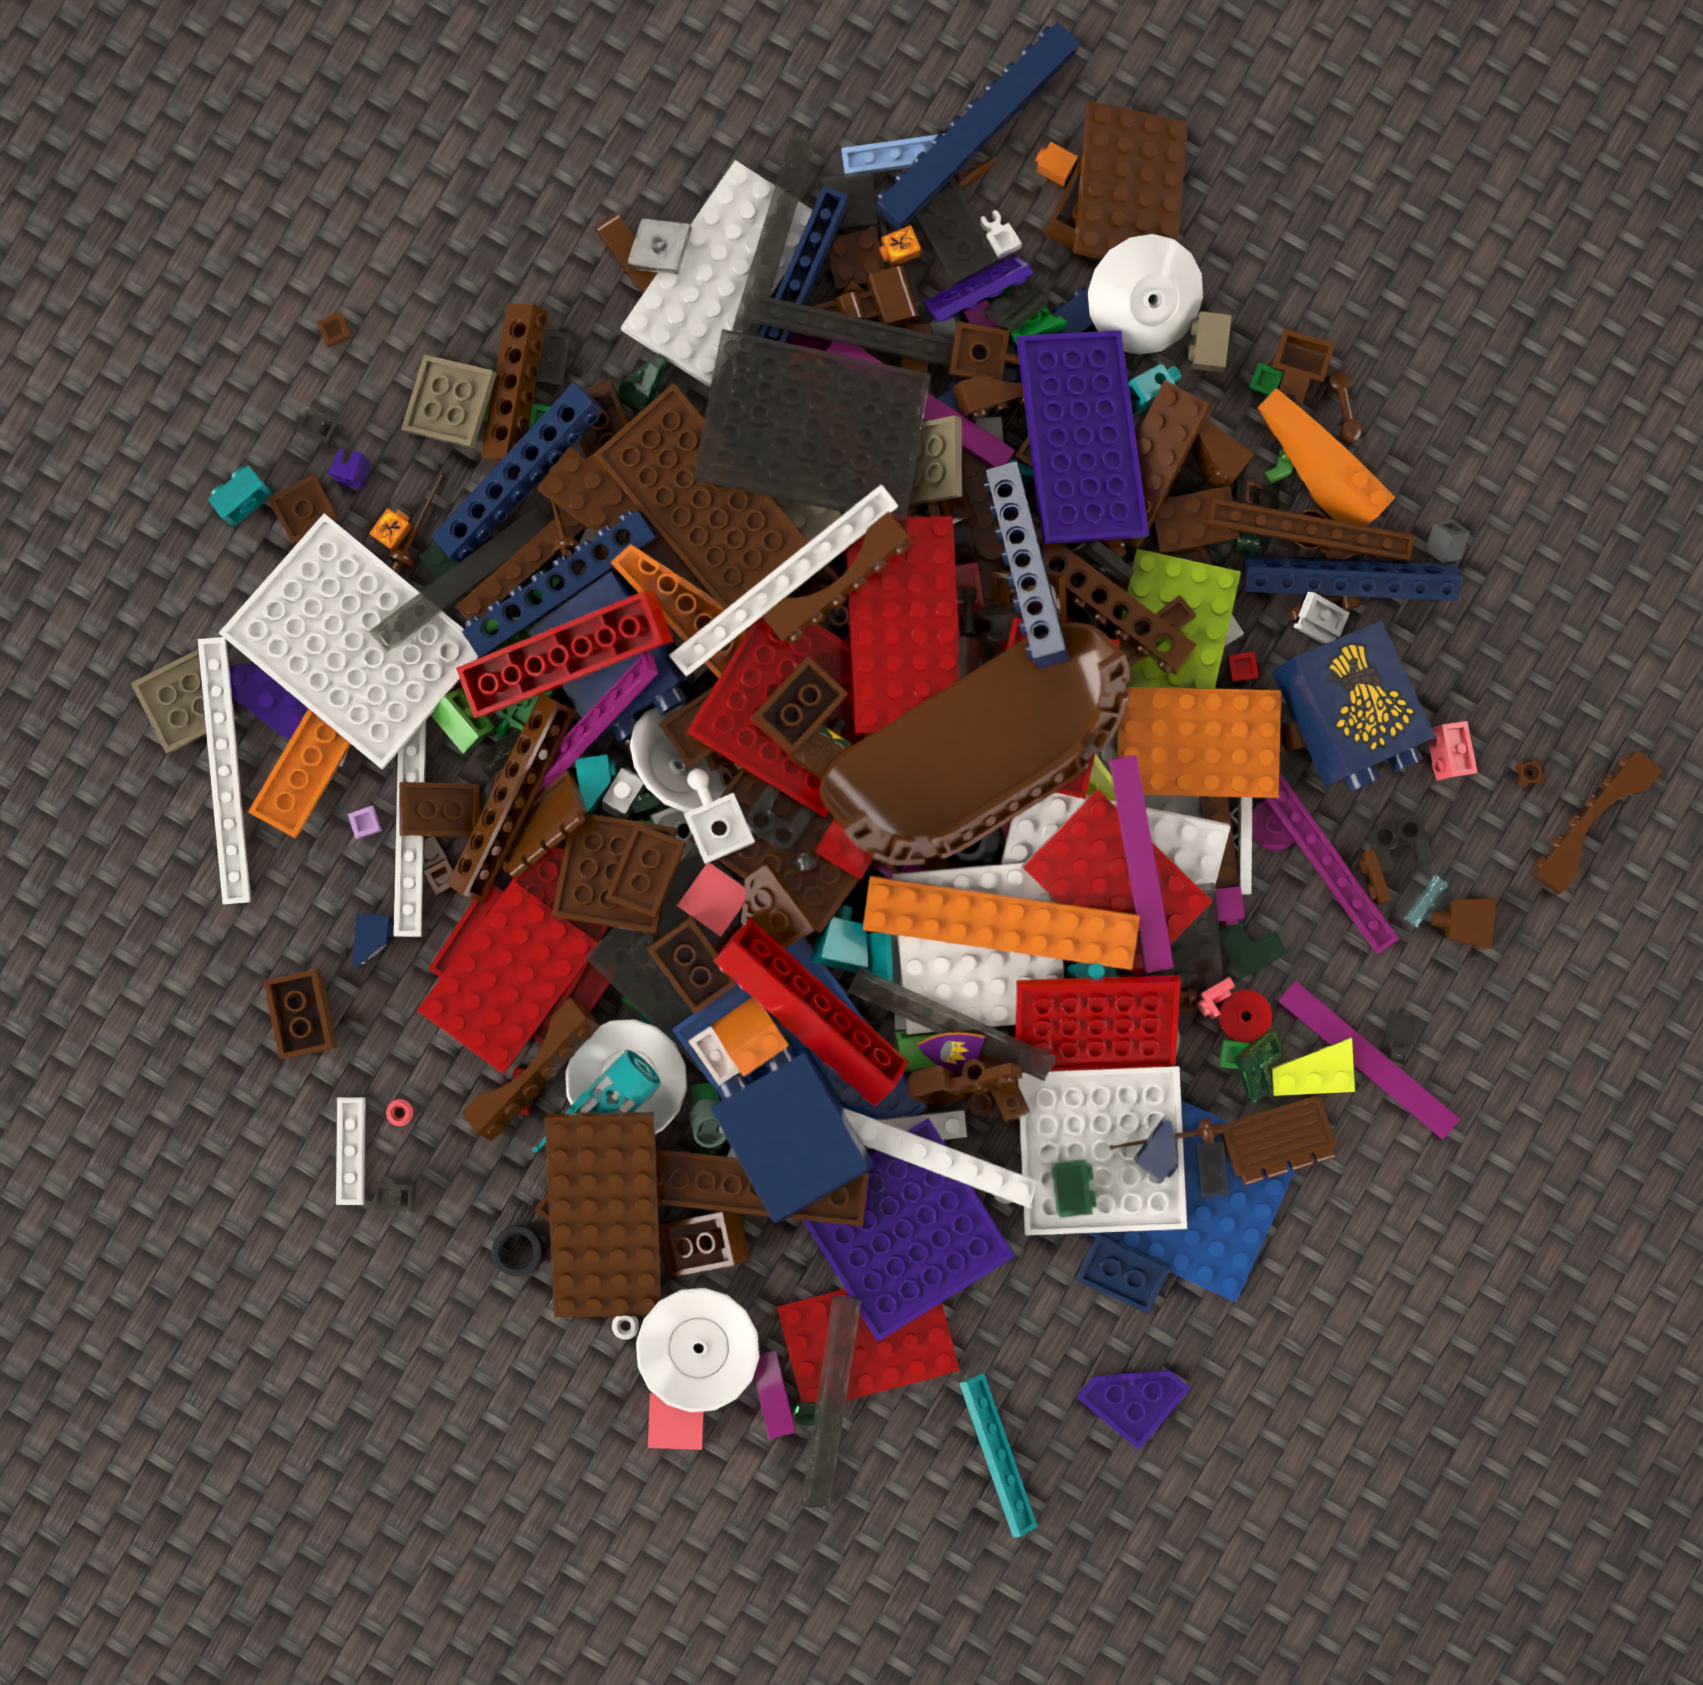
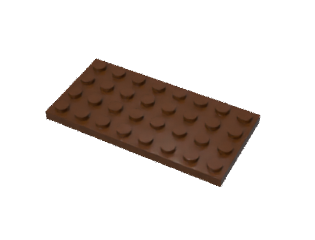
[594,383,809,610]
[544,1112,662,1317]

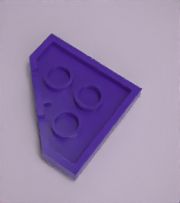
[229,663,309,739]
[1076,1369,1190,1450]

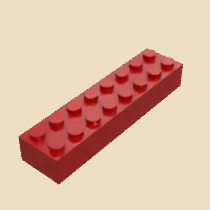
[456,591,674,718]
[714,918,909,1107]

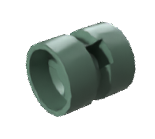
[689,1099,726,1148]

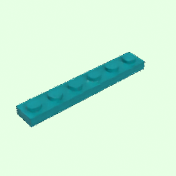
[959,1373,1038,1538]

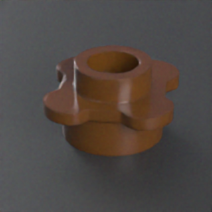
[1515,759,1544,788]

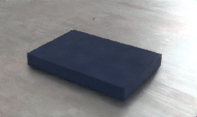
[1075,1232,1171,1314]

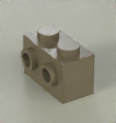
[1188,311,1232,373]

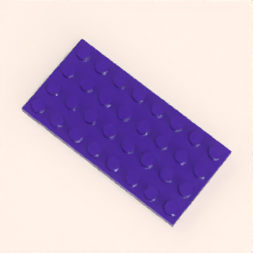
[1016,330,1149,544]

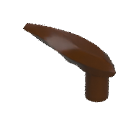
[953,156,997,187]

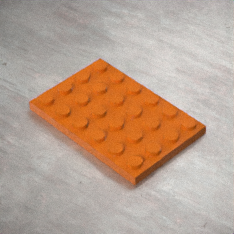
[1117,687,1281,798]

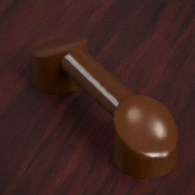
[1327,371,1362,444]
[1288,595,1362,622]

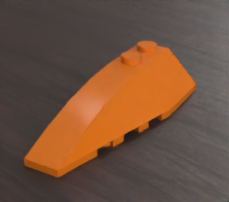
[1257,388,1395,526]
[611,544,748,678]

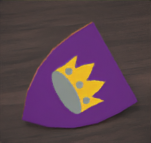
[917,1029,985,1074]

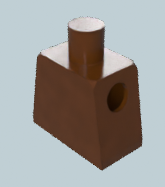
[1431,898,1497,950]

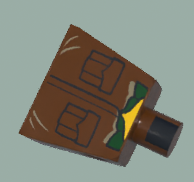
[788,717,852,780]

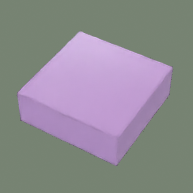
[348,805,382,839]

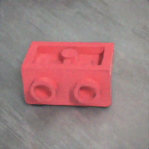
[1427,721,1478,781]
[1196,977,1235,1019]

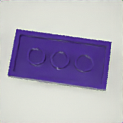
[922,255,1033,322]

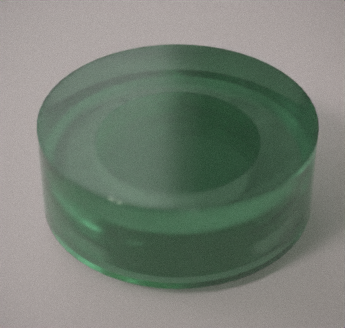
[795,1402,822,1426]

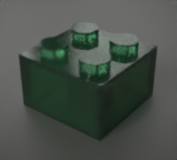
[1050,1157,1097,1218]

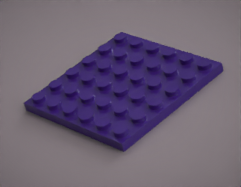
[803,1118,1015,1342]

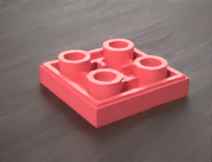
[677,863,746,936]
[648,1392,704,1450]

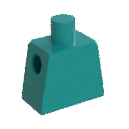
[1128,364,1181,417]
[810,906,868,972]
[1065,962,1120,979]

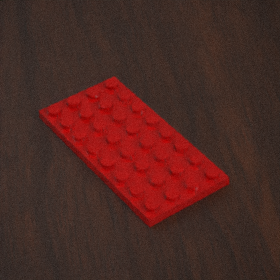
[846,516,961,734]

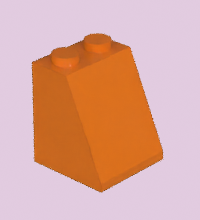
[711,996,789,1077]

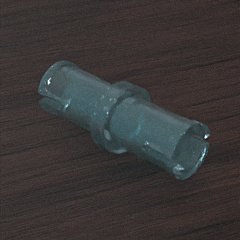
[1404,875,1448,928]

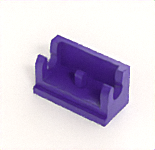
[327,450,370,490]

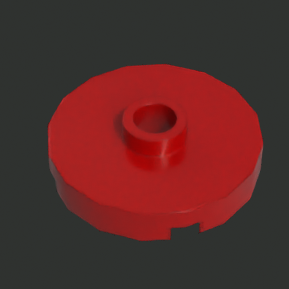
[1218,989,1272,1043]

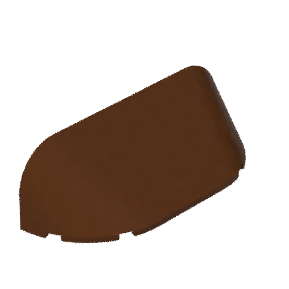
[820,623,1130,865]

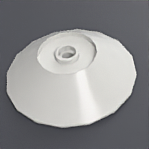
[1088,234,1203,355]
[630,705,738,813]
[565,1019,687,1134]
[636,1288,759,1412]

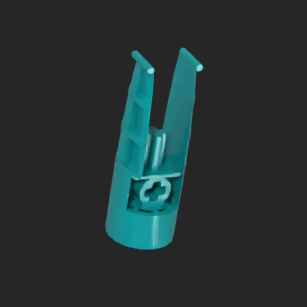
[533,1049,662,1152]

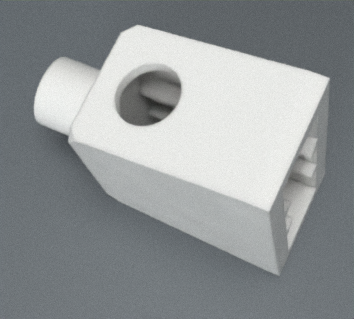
[602,766,646,820]

